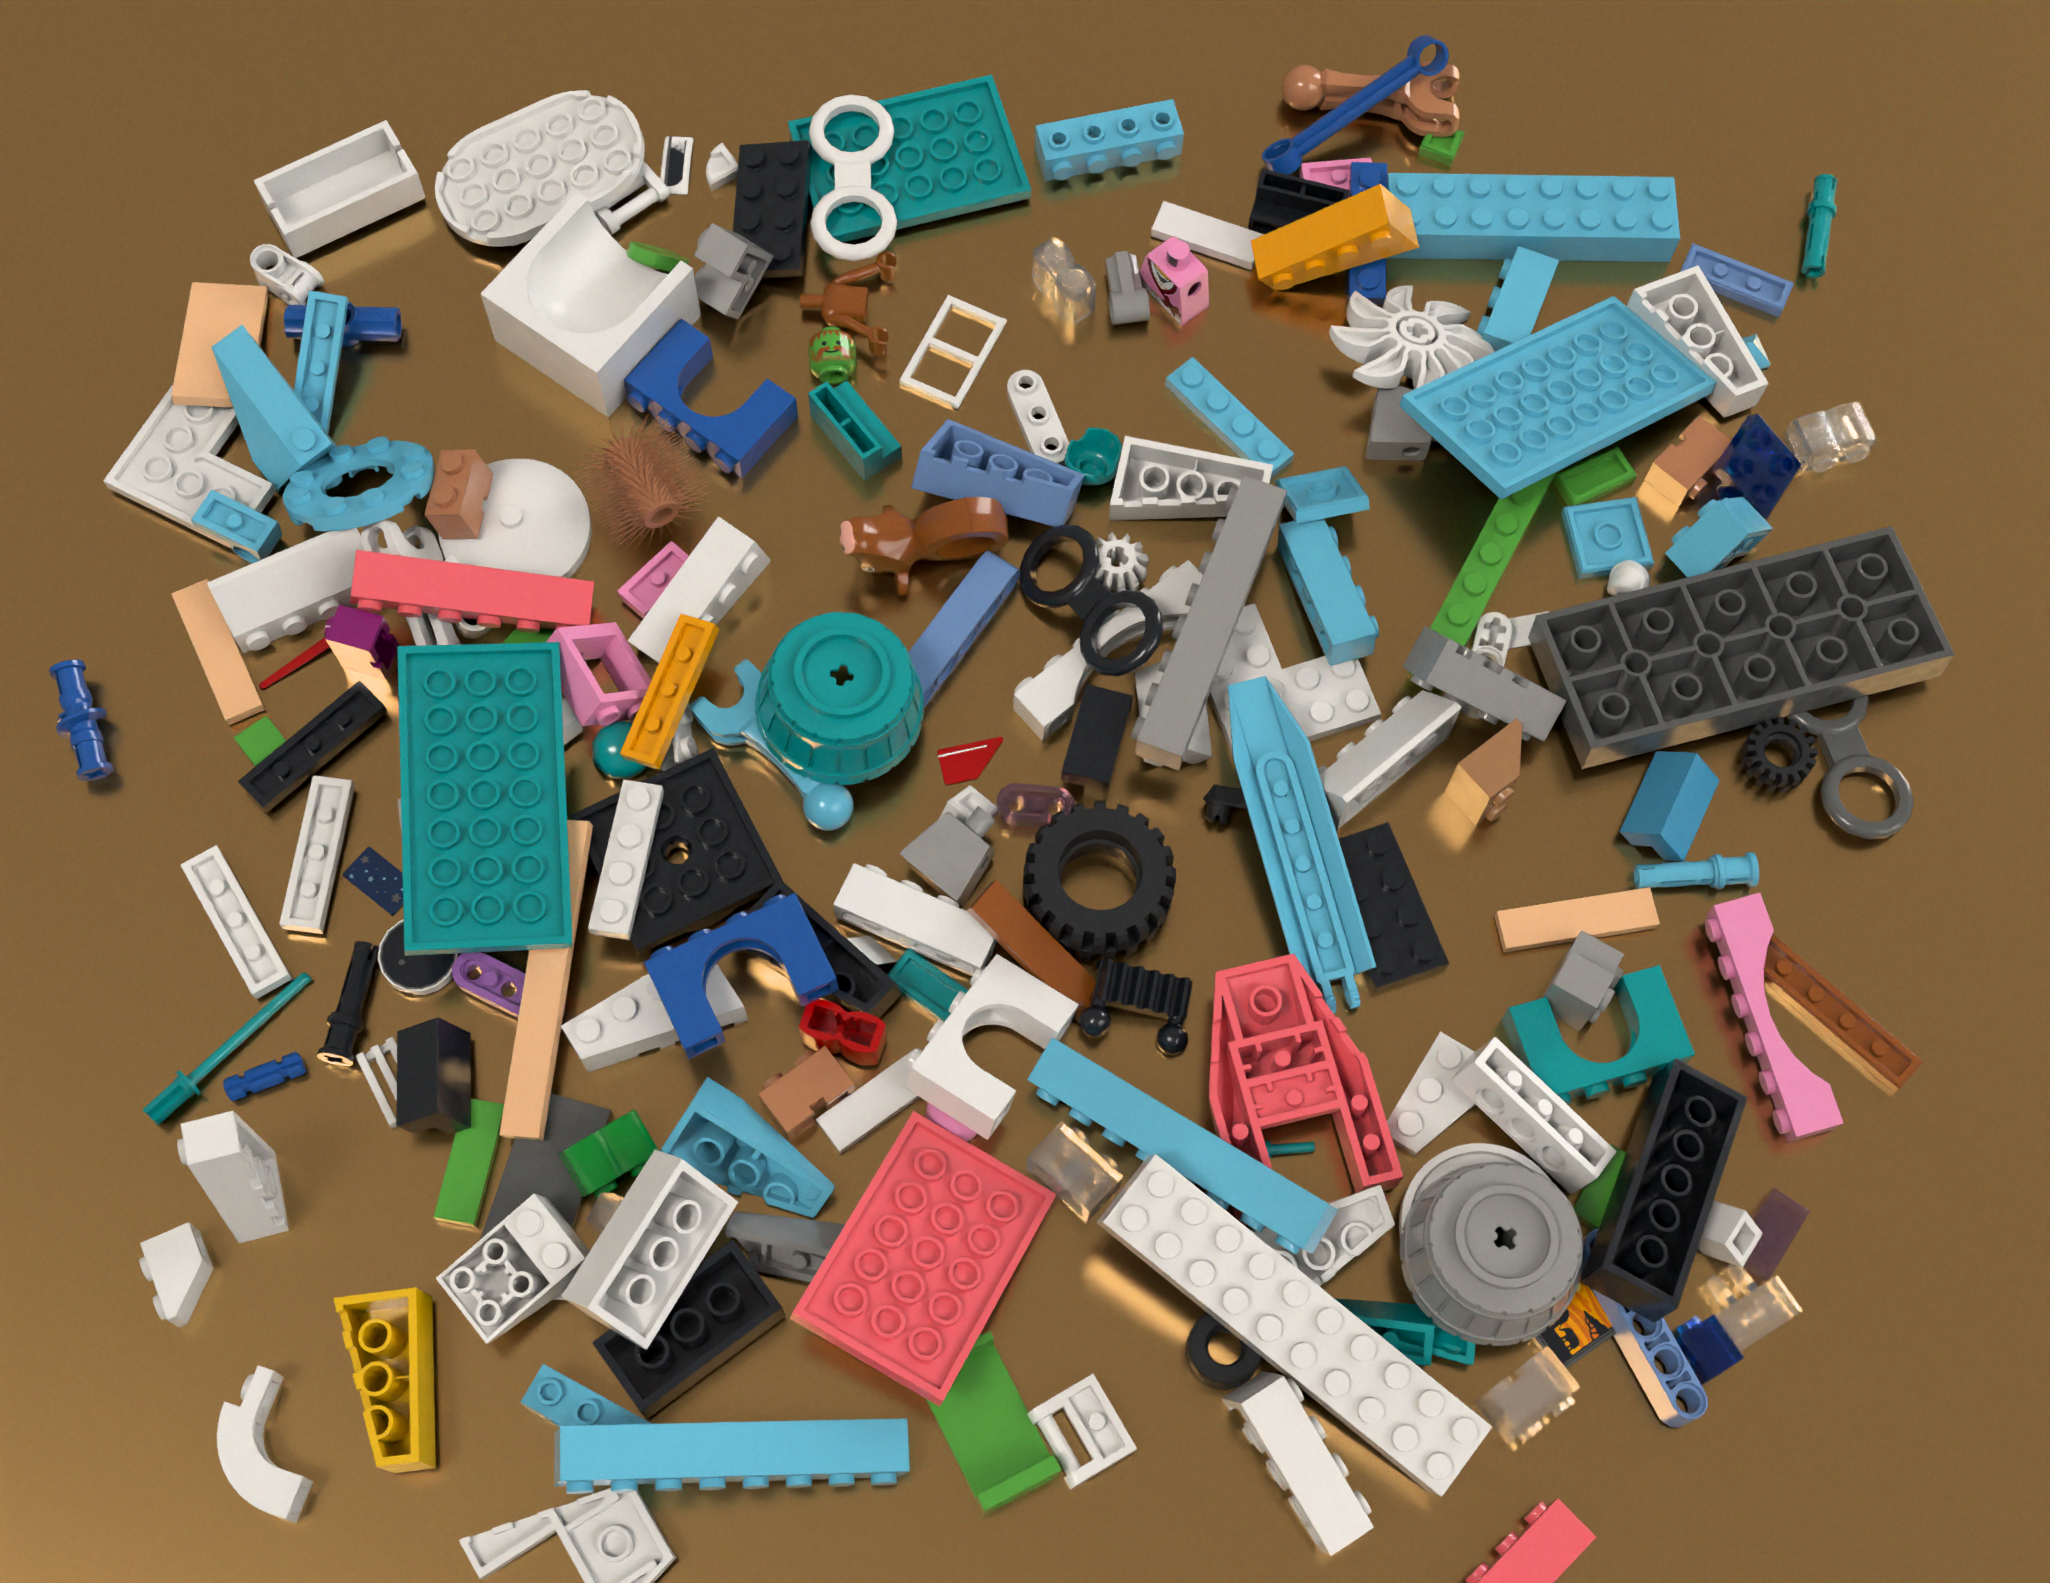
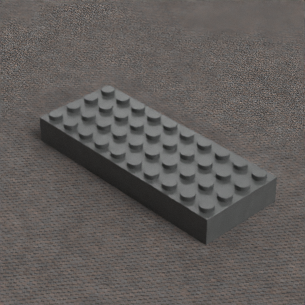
[1528,526,1955,769]

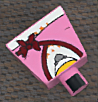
[1139,237,1209,326]

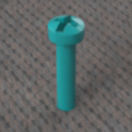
[1264,1140,1315,1159]

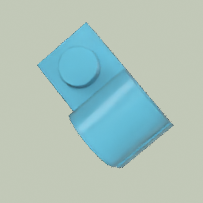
[191,489,283,564]

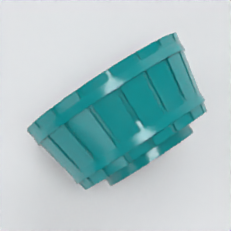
[755,612,924,785]

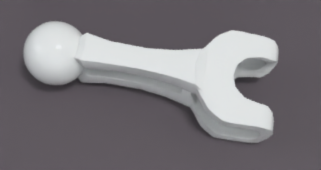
[361,519,462,646]

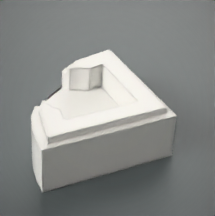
[706,143,738,191]

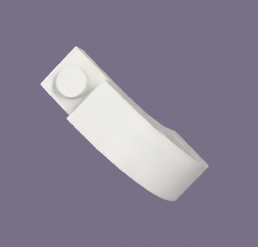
[217,1365,313,1524]

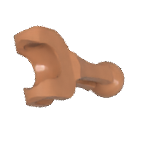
[1281,61,1460,137]

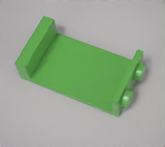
[925,1331,1062,1516]

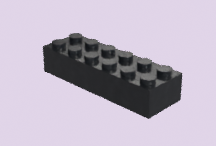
[1580,1058,1748,1323]

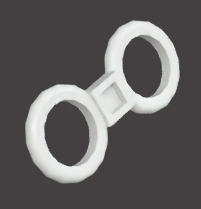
[809,94,897,261]

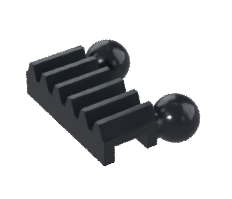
[1079,959,1193,1055]

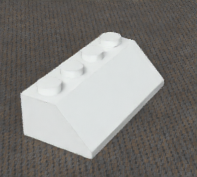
[207,528,364,653]
[1318,690,1462,831]
[561,1150,738,1350]

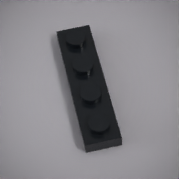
[238,680,388,813]

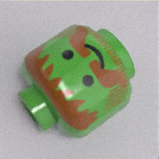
[808,327,857,385]

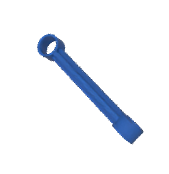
[1261,35,1449,175]

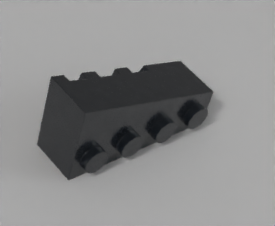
[739,878,902,1018]

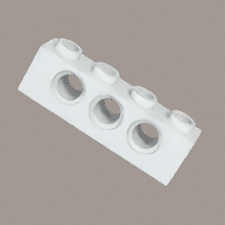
[1451,1037,1617,1194]

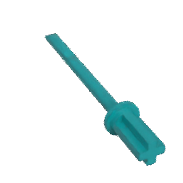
[142,972,312,1126]

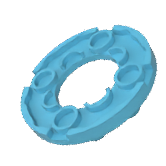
[283,437,436,531]

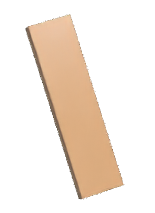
[171,579,265,725]
[1494,887,1660,953]

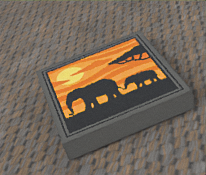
[1532,1272,1616,1375]

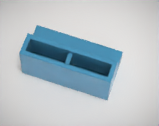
[1620,751,1720,862]

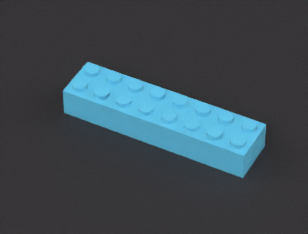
[1387,173,1680,262]

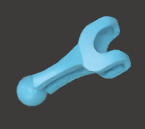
[689,659,853,831]

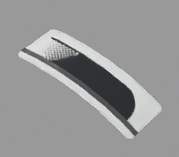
[660,136,693,195]

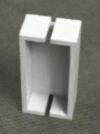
[253,120,426,258]

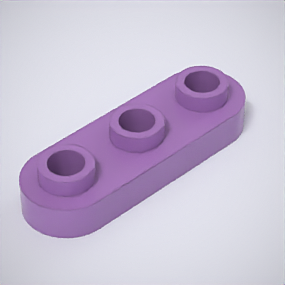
[452,952,565,1018]

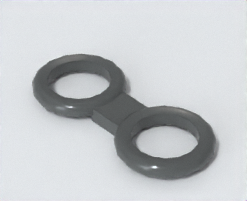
[1787,695,1914,839]

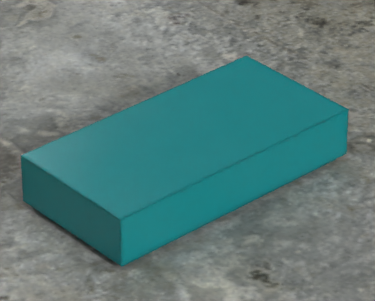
[887,948,969,1022]

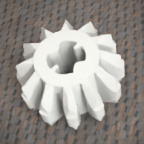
[1095,532,1149,592]

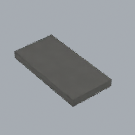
[480,1094,613,1239]

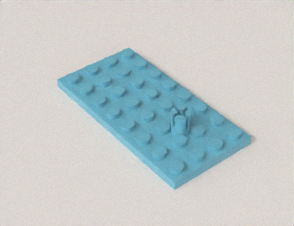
[1399,296,1717,500]

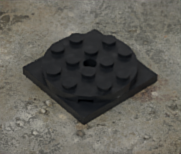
[570,748,783,955]

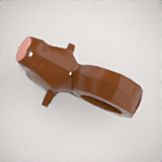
[840,497,1009,595]

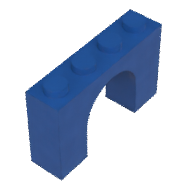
[624,319,798,478]
[644,893,839,1060]

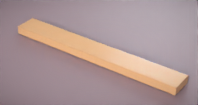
[499,820,593,1141]

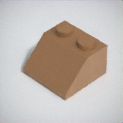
[1445,718,1522,826]

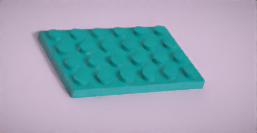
[788,74,1032,242]

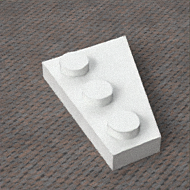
[1387,1031,1476,1156]

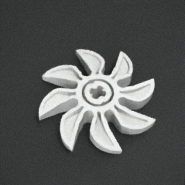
[1329,285,1494,390]

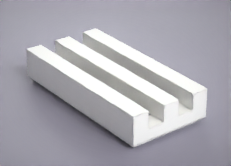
[355,1036,397,1129]

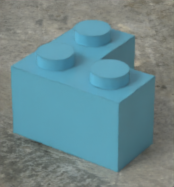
[1665,497,1773,577]

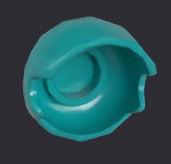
[1064,427,1123,486]
[592,721,647,779]

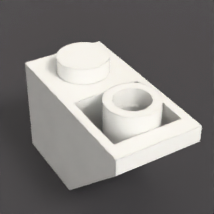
[139,1222,214,1328]

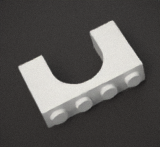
[905,954,1079,1140]

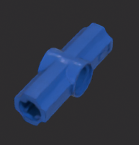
[283,302,402,347]

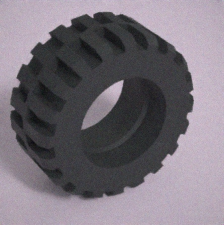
[1023,801,1176,961]

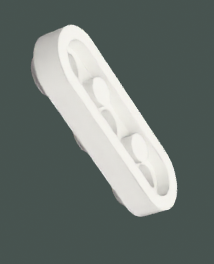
[1007,370,1069,466]

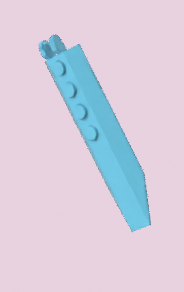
[1228,676,1376,1014]

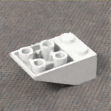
[436,1194,590,1344]

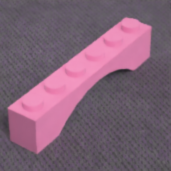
[1705,893,1844,1142]

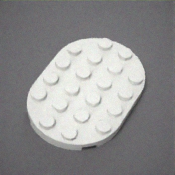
[435,90,645,247]

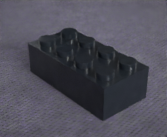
[592,1240,786,1420]

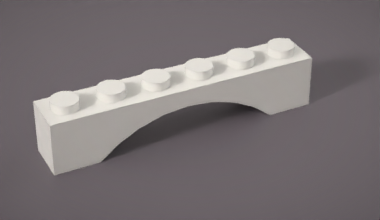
[1013,560,1203,742]

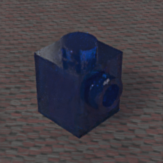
[1676,1314,1744,1385]

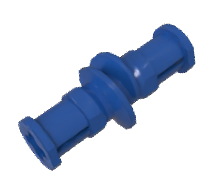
[49,659,114,781]

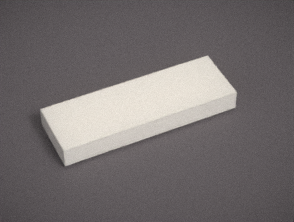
[1151,201,1264,270]
[816,1048,920,1155]

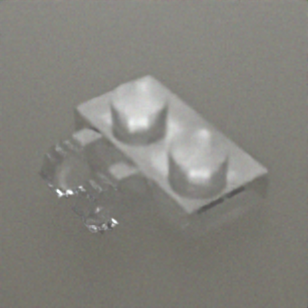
[1706,1264,1803,1358]

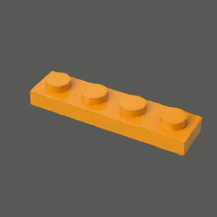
[620,614,720,770]

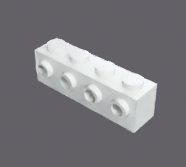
[833,863,998,976]

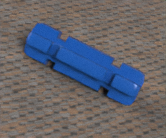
[223,1052,306,1101]

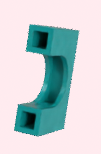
[1501,965,1695,1105]

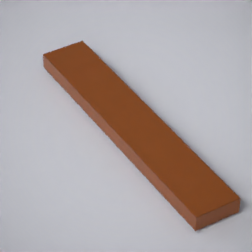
[1764,934,1924,1093]

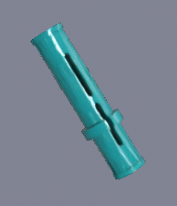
[1801,174,1838,278]

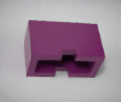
[324,604,400,680]

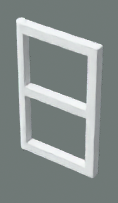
[899,295,1007,409]

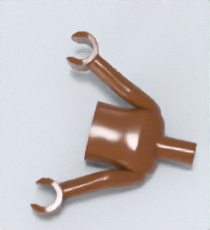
[800,251,896,356]

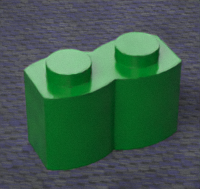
[558,1109,659,1199]

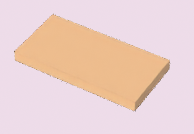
[171,282,269,407]

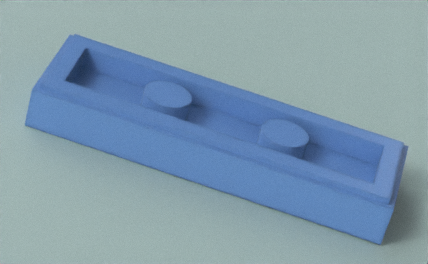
[1680,243,1794,318]

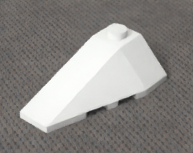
[1250,1185,1395,1286]

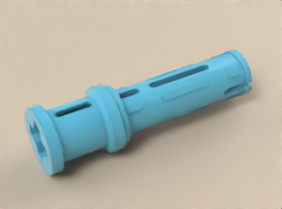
[1633,852,1759,890]

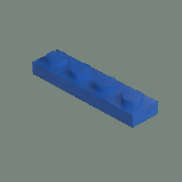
[1348,162,1387,304]

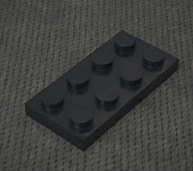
[733,140,812,278]
[1339,822,1449,993]

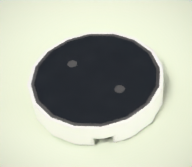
[378,919,461,996]

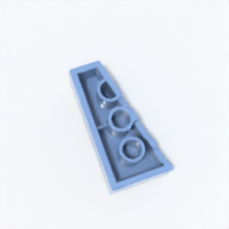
[911,419,1085,527]

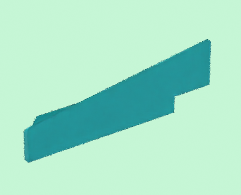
[1334,1298,1476,1366]

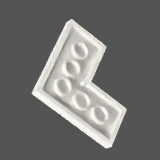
[103,385,276,548]
[1209,603,1381,757]

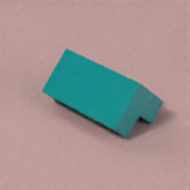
[808,381,902,482]

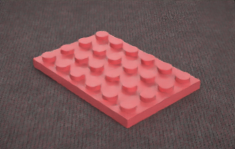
[790,1111,1057,1407]

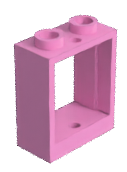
[547,622,651,726]

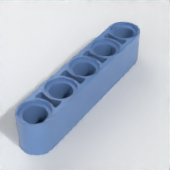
[908,550,1021,707]
[1582,1228,1708,1428]

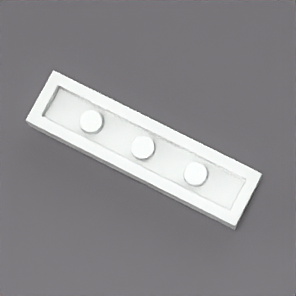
[279,776,355,934]
[588,779,664,940]
[181,845,292,999]

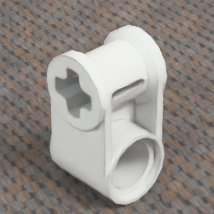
[250,244,325,305]

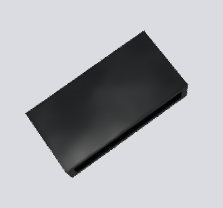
[1248,169,1350,235]
[1061,684,1133,801]
[396,1017,471,1134]

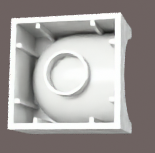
[481,192,701,418]

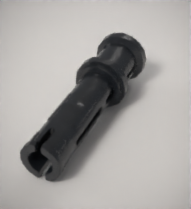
[317,941,379,1066]

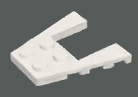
[459,1488,676,1583]

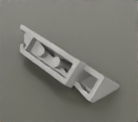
[725,1211,845,1282]

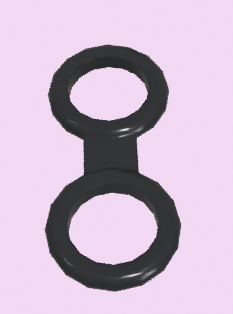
[1019,524,1163,677]

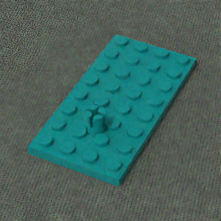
[397,642,573,956]

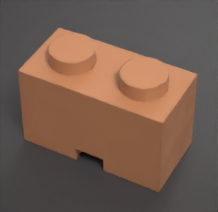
[1644,415,1734,507]
[424,449,494,539]
[758,1046,855,1142]

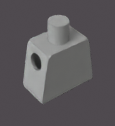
[1365,385,1438,461]
[900,806,996,907]

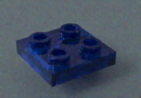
[1712,414,1802,519]

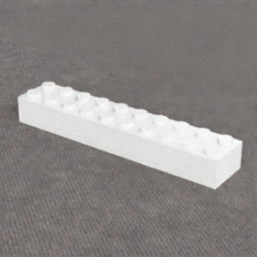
[1096,1154,1492,1497]

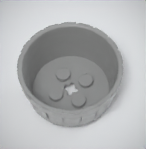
[1399,1162,1583,1346]

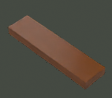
[967,880,1096,1023]

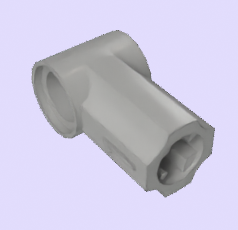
[1105,251,1150,325]

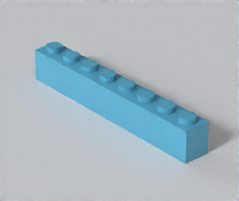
[1027,1037,1338,1255]
[554,1418,910,1494]

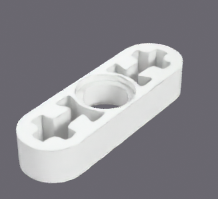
[1461,612,1512,719]

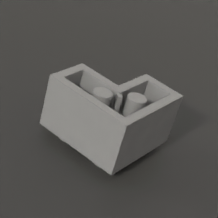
[694,223,773,319]
[1542,930,1624,1031]

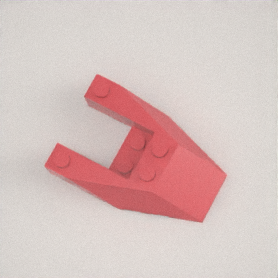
[1208,954,1404,1225]

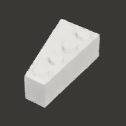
[177,1111,289,1243]

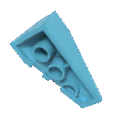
[212,325,337,492]
[660,1077,835,1218]

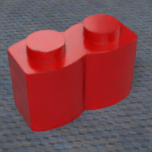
[799,999,887,1066]

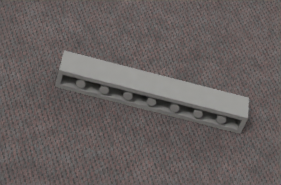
[1131,475,1287,771]

